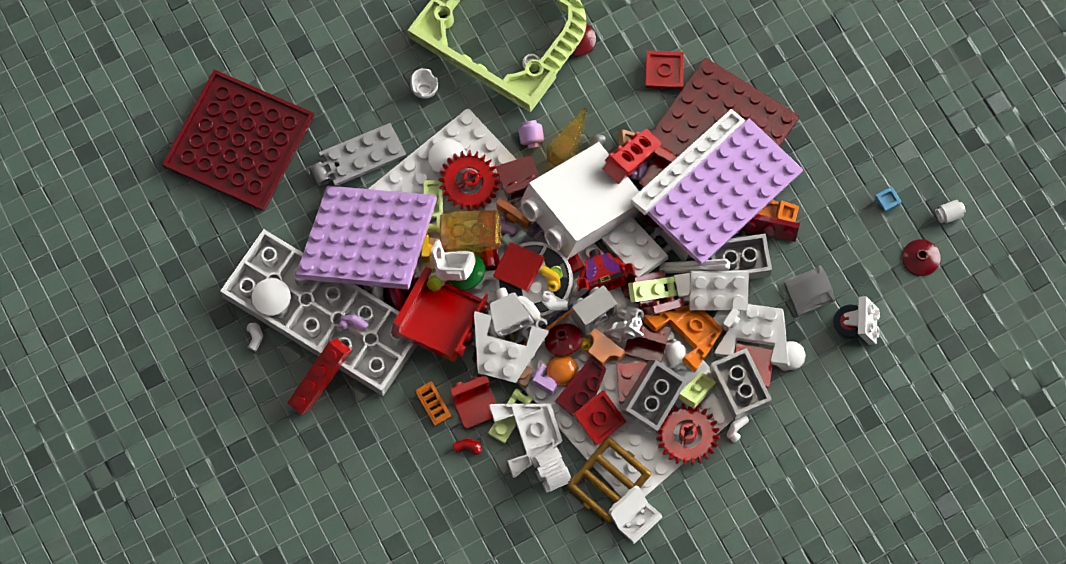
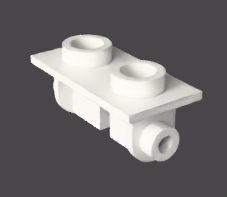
[604,317,644,342]

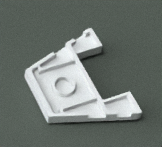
[715,304,790,367]
[474,311,548,383]
[488,404,563,478]

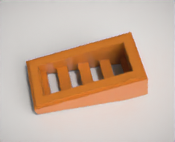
[415,381,452,426]

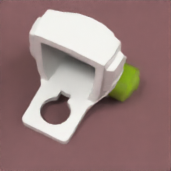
[427,240,475,291]

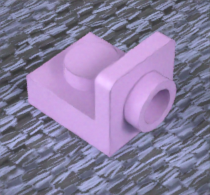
[531,364,557,396]

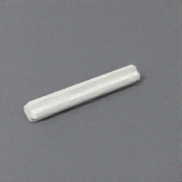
[659,259,730,274]

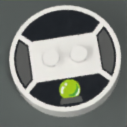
[496,242,574,319]

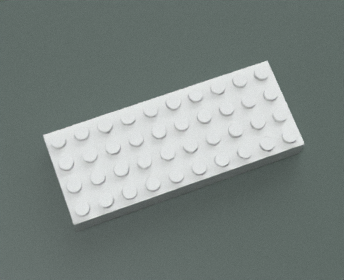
[220,229,418,396]

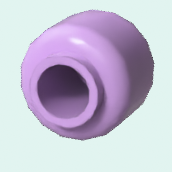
[518,120,544,149]

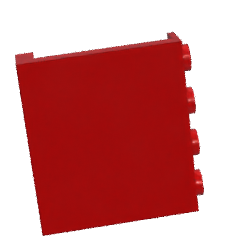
[391,266,489,362]

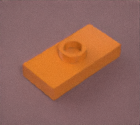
[496,198,531,230]

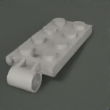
[310,123,406,186]

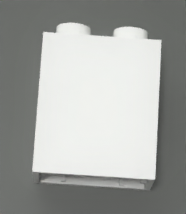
[521,142,640,259]

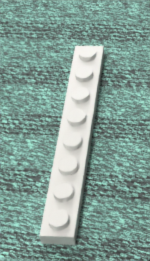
[631,109,745,215]

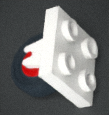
[833,296,880,345]

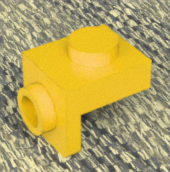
[421,234,433,263]

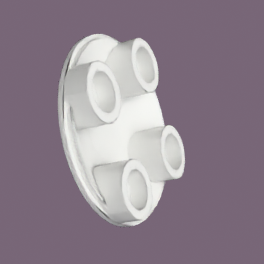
[428,139,466,174]
[252,278,291,316]

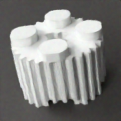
[530,447,571,493]

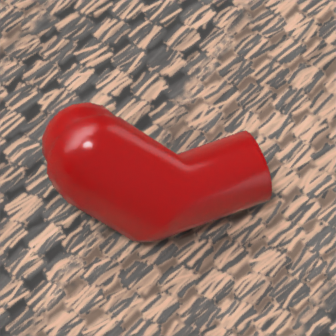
[453,438,482,455]

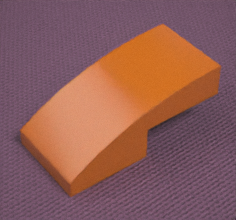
[758,200,799,222]

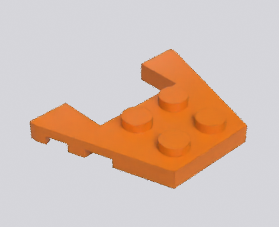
[643,305,723,372]

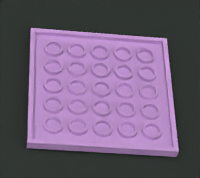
[296,186,437,289]

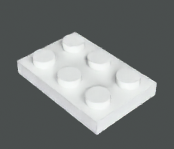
[602,217,668,277]
[689,271,749,310]

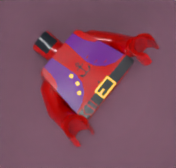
[576,249,635,292]

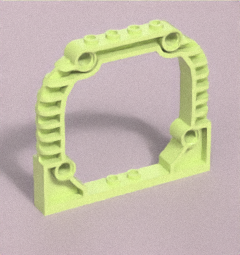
[408,0,586,112]

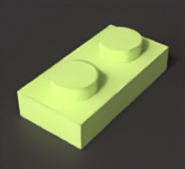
[678,372,717,408]

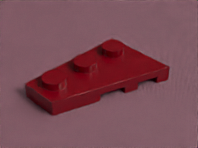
[554,356,607,417]

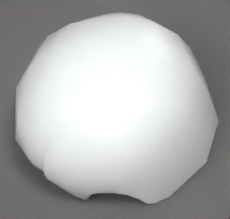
[410,68,438,99]
[777,341,806,371]

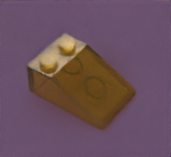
[547,107,588,167]
[440,210,501,253]

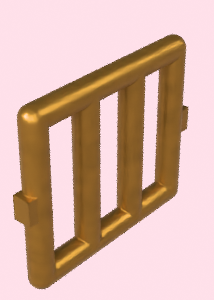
[567,437,651,523]

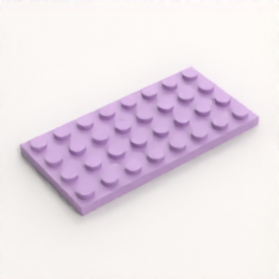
[647,118,803,266]

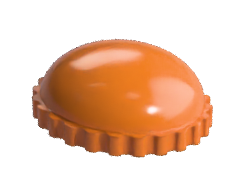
[546,355,579,387]

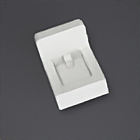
[713,308,740,332]

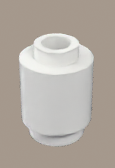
[935,200,966,224]
[666,341,687,372]

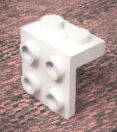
[609,486,663,544]

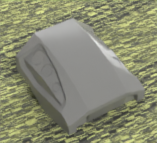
[784,265,835,317]

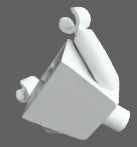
[487,288,547,340]

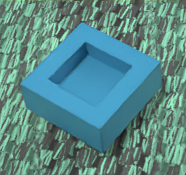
[875,186,902,213]

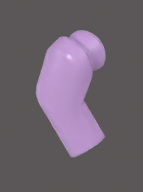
[338,315,369,331]

